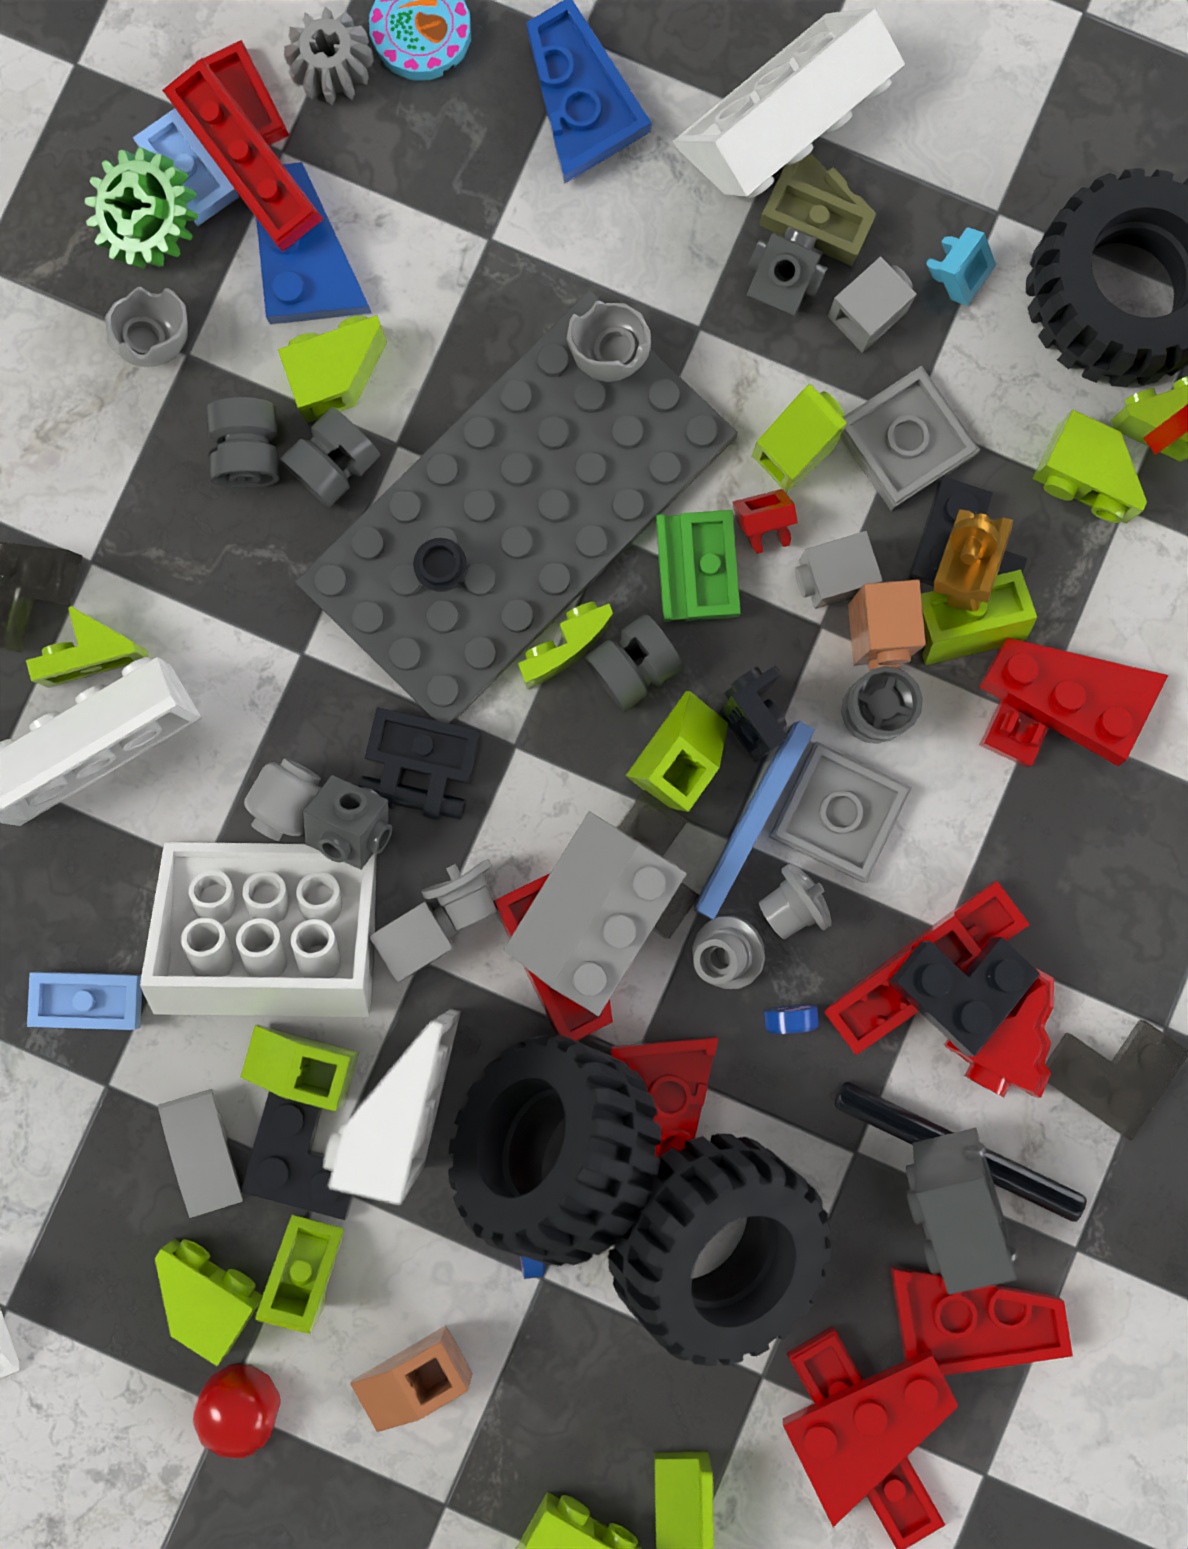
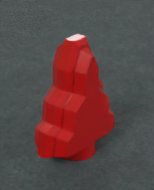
[944,968,1054,1098]

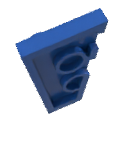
[526,0,652,184]
[256,162,372,324]

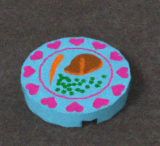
[369,0,471,80]

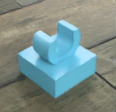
[926,227,996,306]

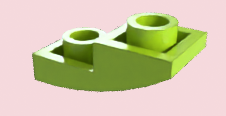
[518,602,613,690]

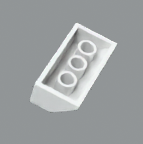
[673,8,905,198]
[0,657,202,826]

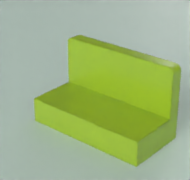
[921,570,1037,665]
[654,1452,714,1549]

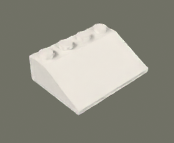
[140,842,377,1017]
[324,1009,461,1204]

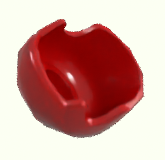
[193,1364,281,1459]

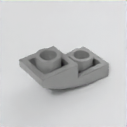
[158,1089,243,1218]

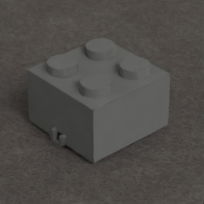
[906,1128,1018,1295]

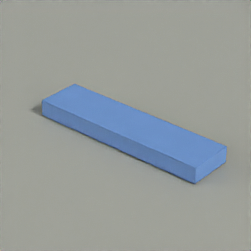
[693,721,815,920]

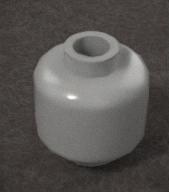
[244,758,321,841]

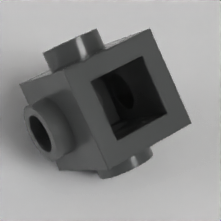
[747,227,827,316]
[303,775,392,870]

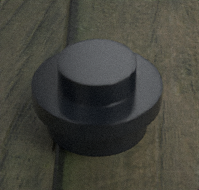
[413,538,467,592]

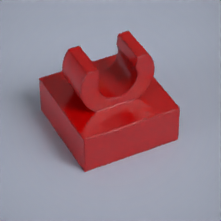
[732,489,798,554]
[979,700,1050,768]

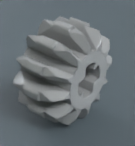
[284,6,374,105]

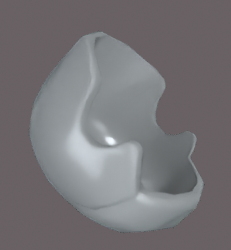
[105,287,188,367]
[566,301,651,382]

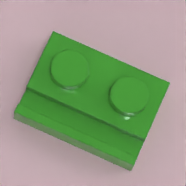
[656,510,740,622]

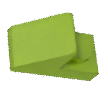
[26,606,148,688]
[256,1215,344,1334]

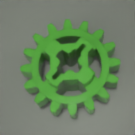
[85,147,198,269]

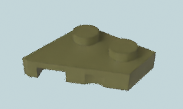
[759,144,876,267]

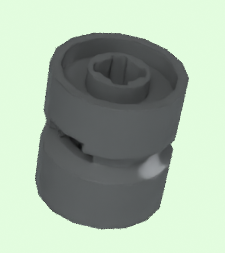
[206,397,280,488]
[279,407,381,508]
[584,614,685,713]
[841,666,923,744]

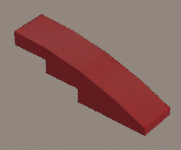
[824,880,1030,1055]

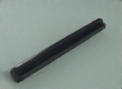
[835,1082,1087,1222]

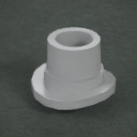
[421,859,497,931]
[759,864,831,939]
[692,915,766,989]

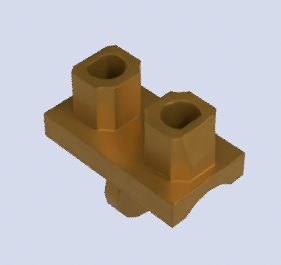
[934,509,1013,612]

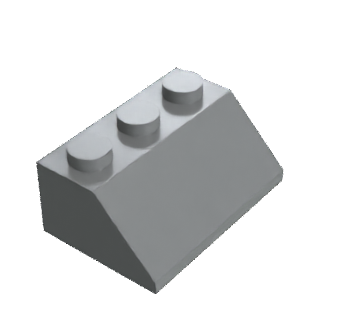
[504,811,687,1016]

